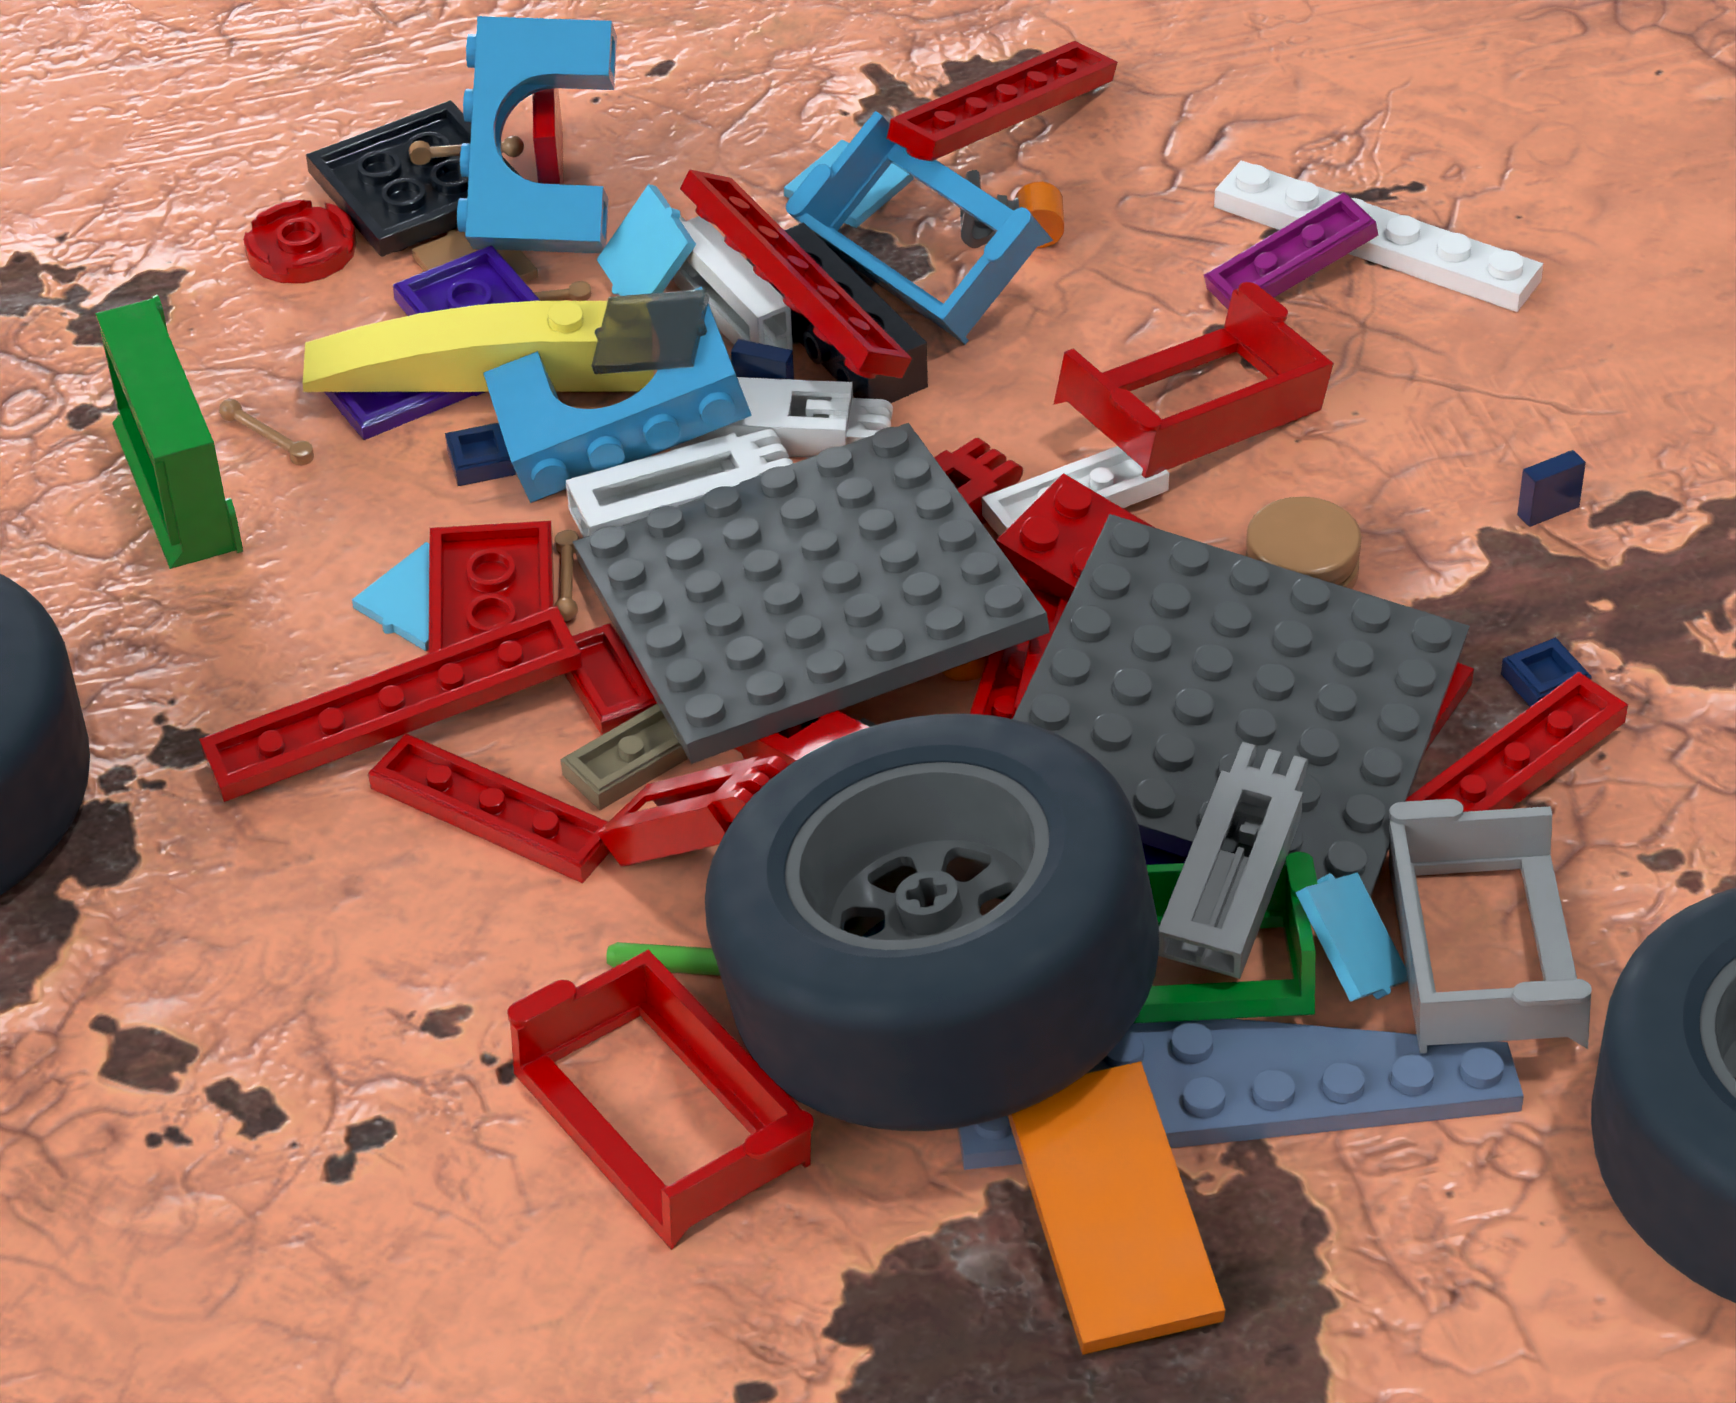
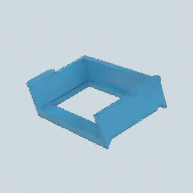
[786,111,1053,345]

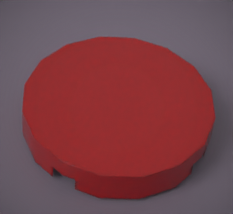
[243,199,357,283]

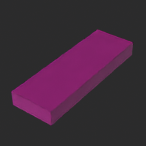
[1204,192,1379,309]

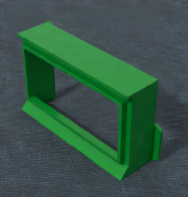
[95,294,243,569]
[1133,852,1318,1024]

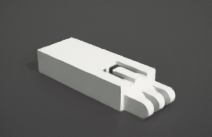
[674,215,793,350]
[671,377,893,458]
[565,429,793,538]

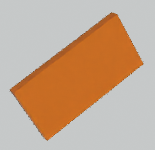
[1008,1061,1226,1355]

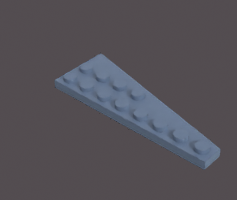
[957,1019,1524,1170]

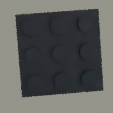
[306,100,520,257]

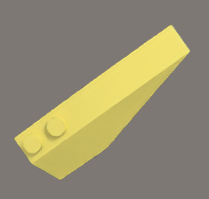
[303,300,654,392]

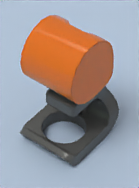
[960,170,1064,248]

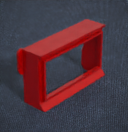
[1053,282,1334,479]
[507,949,814,1250]

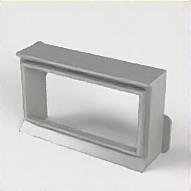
[1389,799,1592,1053]

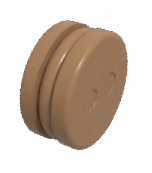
[1246,497,1361,589]

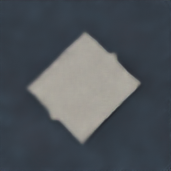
[591,289,710,374]

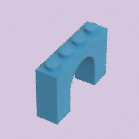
[457,16,617,254]
[483,286,752,503]

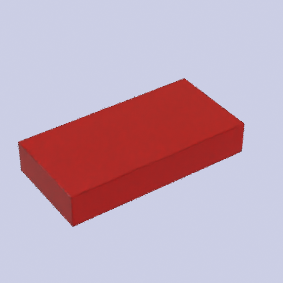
[565,623,657,735]

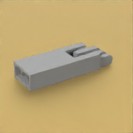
[1158,742,1308,979]

